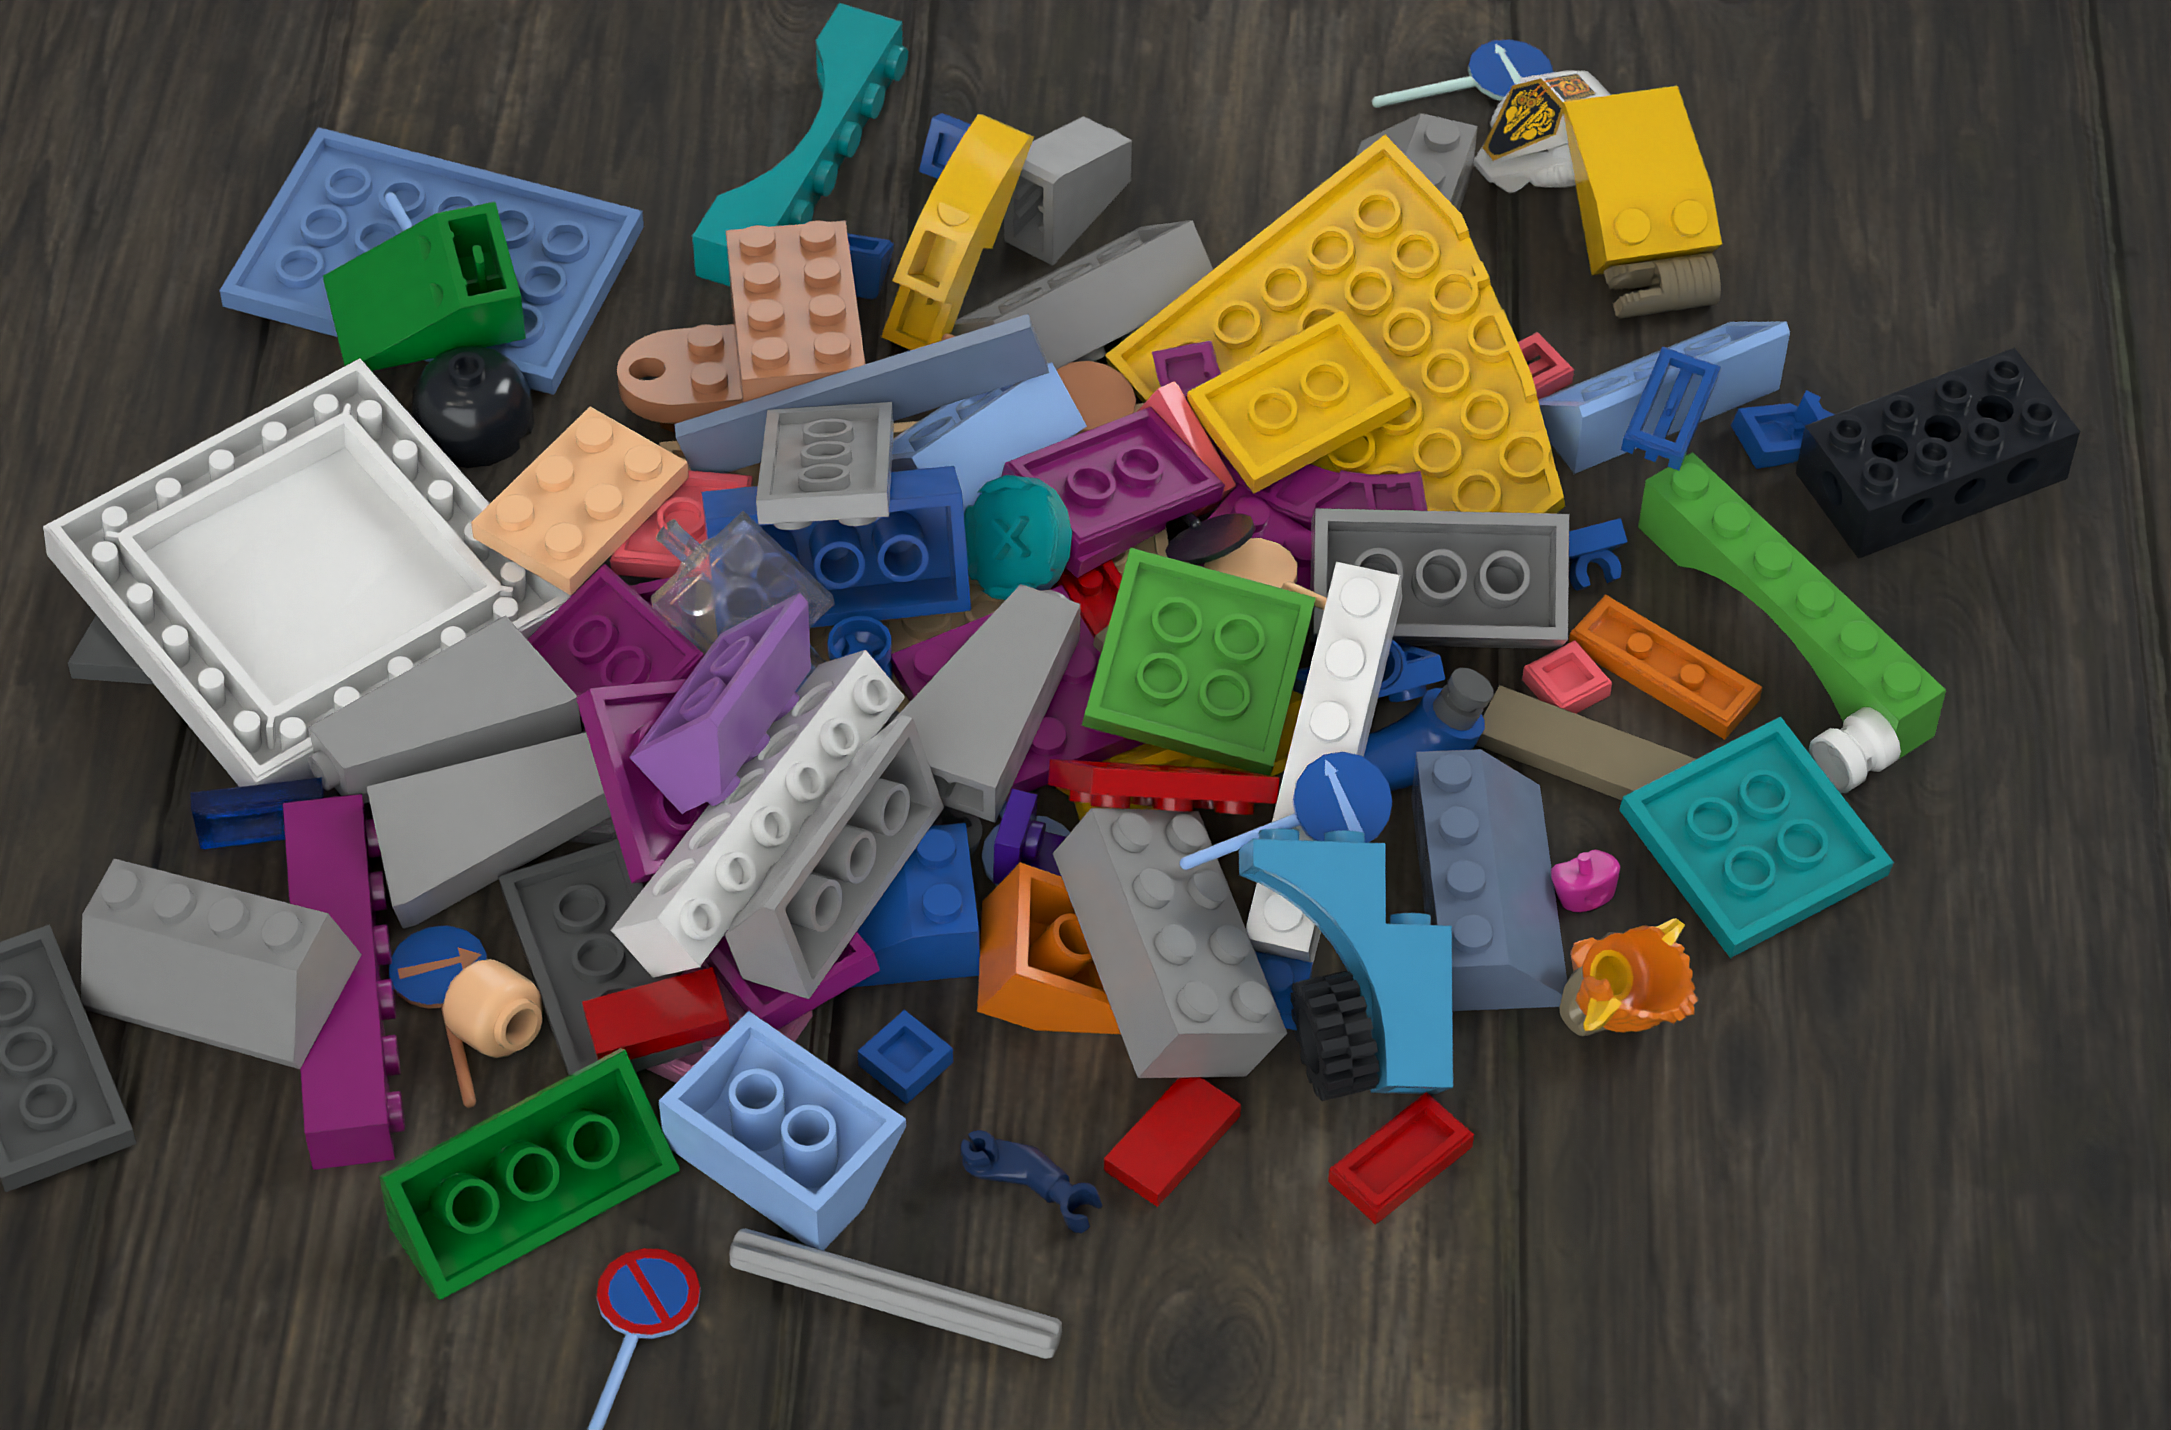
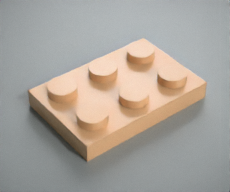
[471,407,689,595]

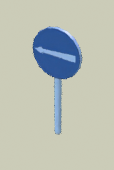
[1179,751,1392,870]

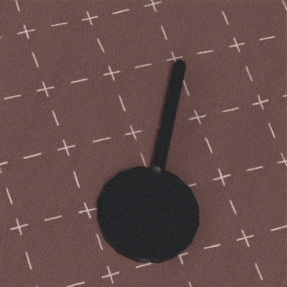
[1165,512,1256,565]

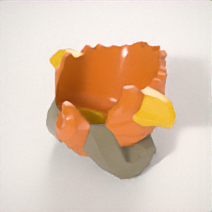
[1560,918,1698,1036]

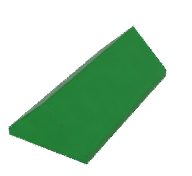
[379,1048,680,1300]

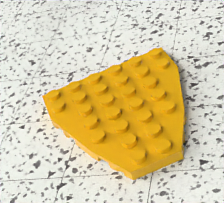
[1105,134,1565,514]

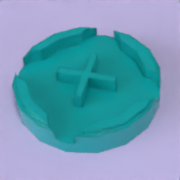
[964,475,1072,600]

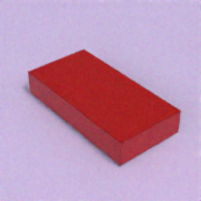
[582,967,730,1060]
[1104,1077,1241,1207]
[1328,1092,1474,1225]

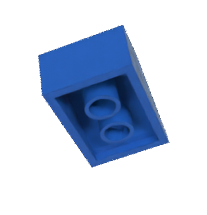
[850,823,980,988]

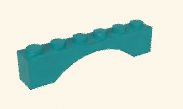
[692,3,908,287]

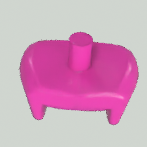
[1551,850,1620,912]

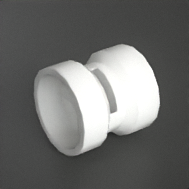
[1809,707,1901,793]

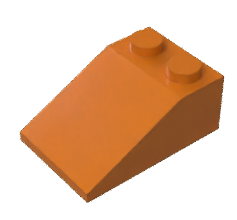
[977,863,1121,1034]

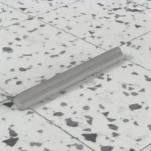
[729,1228,1062,1359]

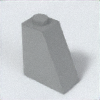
[1004,116,1132,266]

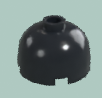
[412,346,535,468]

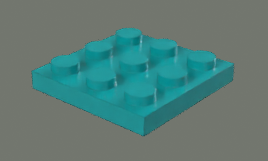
[1619,717,1894,958]

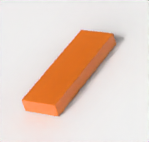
[1568,594,1762,740]

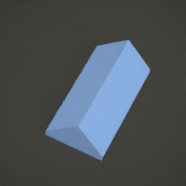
[1538,321,1790,474]

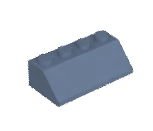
[1411,749,1567,1011]

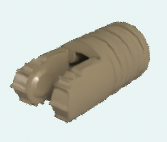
[1603,252,1721,319]

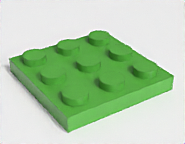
[1082,547,1316,776]

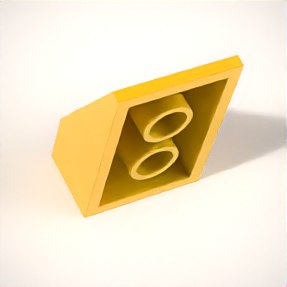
[1562,86,1722,275]

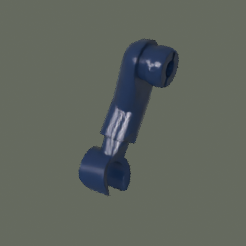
[960,1130,1103,1233]

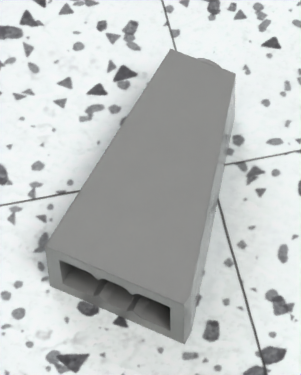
[891,584,1081,822]
[308,615,582,803]
[367,732,611,928]

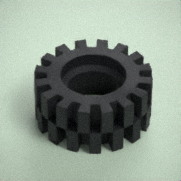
[1290,970,1379,1101]

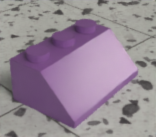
[629,593,811,813]

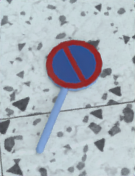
[588,1248,701,1430]

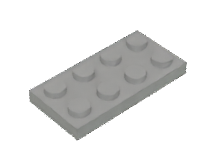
[756,402,894,530]

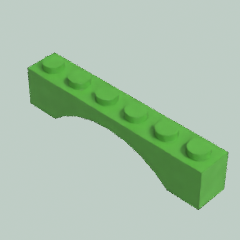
[1638,452,1946,759]

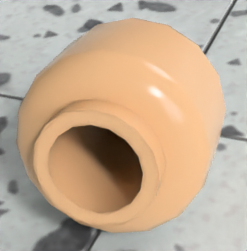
[443,959,543,1058]

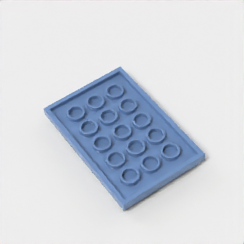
[220,127,644,395]

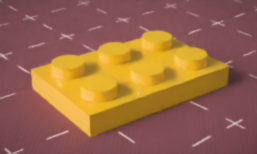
[1187,309,1411,494]

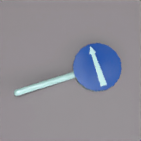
[1372,39,1553,108]

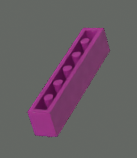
[283,794,405,1170]

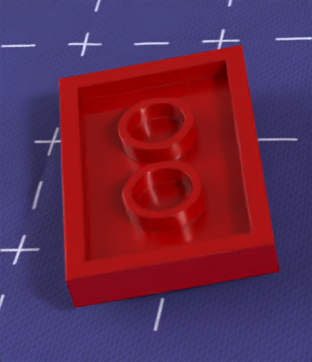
[1048,759,1280,815]

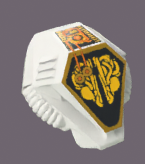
[1473,71,1610,193]

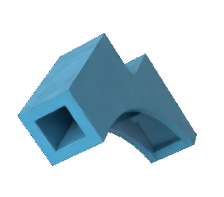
[1239,828,1453,1094]

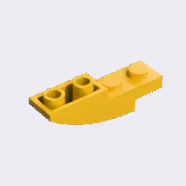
[881,114,1034,350]

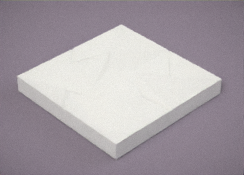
[43,359,572,810]

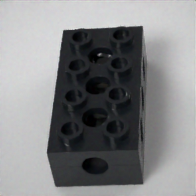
[1796,348,2080,559]

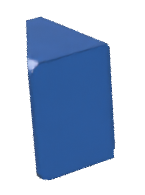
[847,233,894,299]

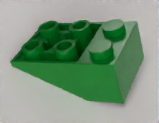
[323,201,526,371]

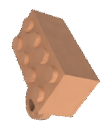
[617,220,865,424]

